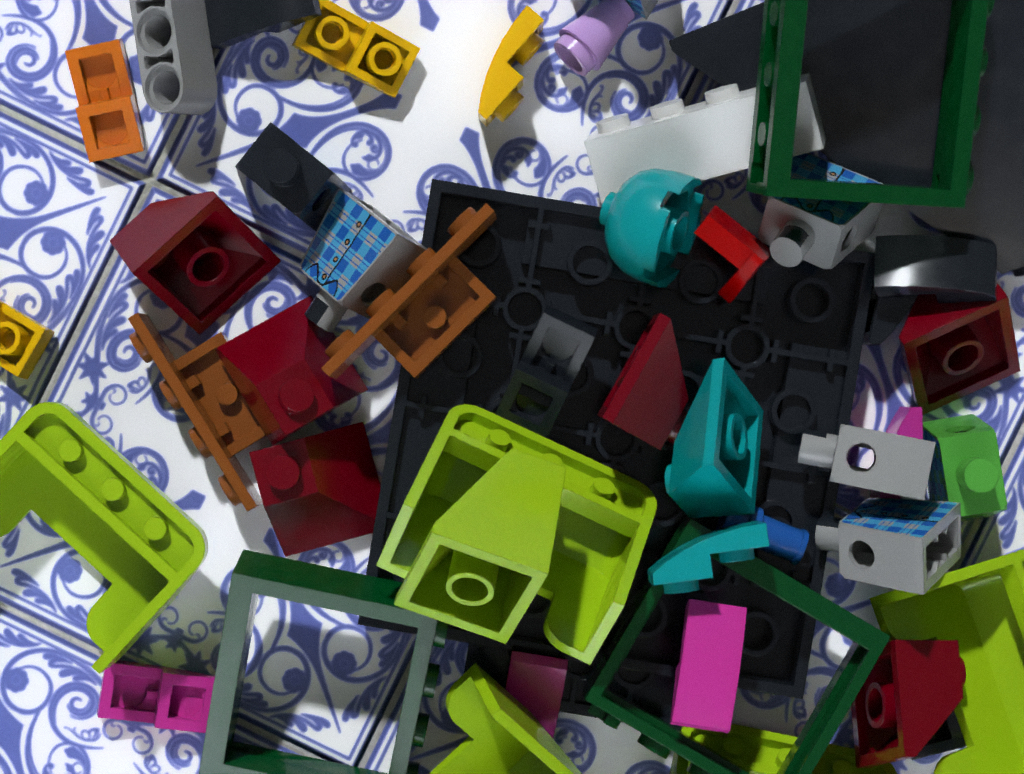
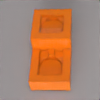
[65,38,145,163]

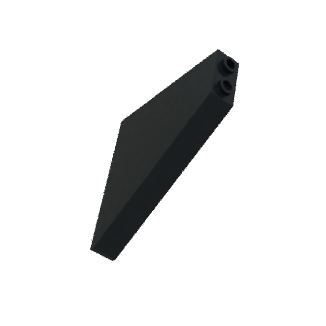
[669,0,1024,277]

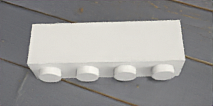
[584,73,826,205]

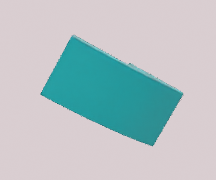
[647,520,769,594]

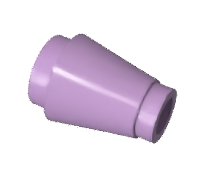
[554,0,635,76]

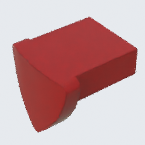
[694,205,770,303]

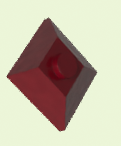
[110,191,281,335]
[899,283,1021,415]
[215,295,368,446]
[597,313,689,450]
[249,421,381,557]
[851,640,966,768]

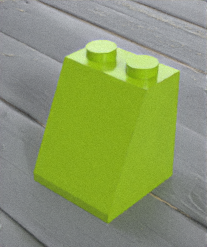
[394,448,567,644]

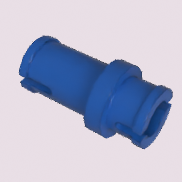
[716,506,809,565]

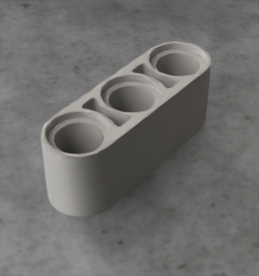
[129,0,217,115]

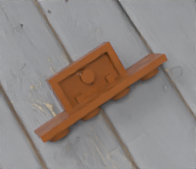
[321,203,497,379]
[128,313,266,512]

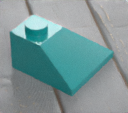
[665,358,764,518]

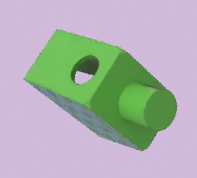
[923,414,1007,522]

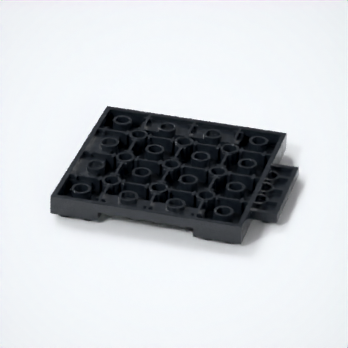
[358,179,875,731]

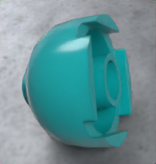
[599,168,704,287]

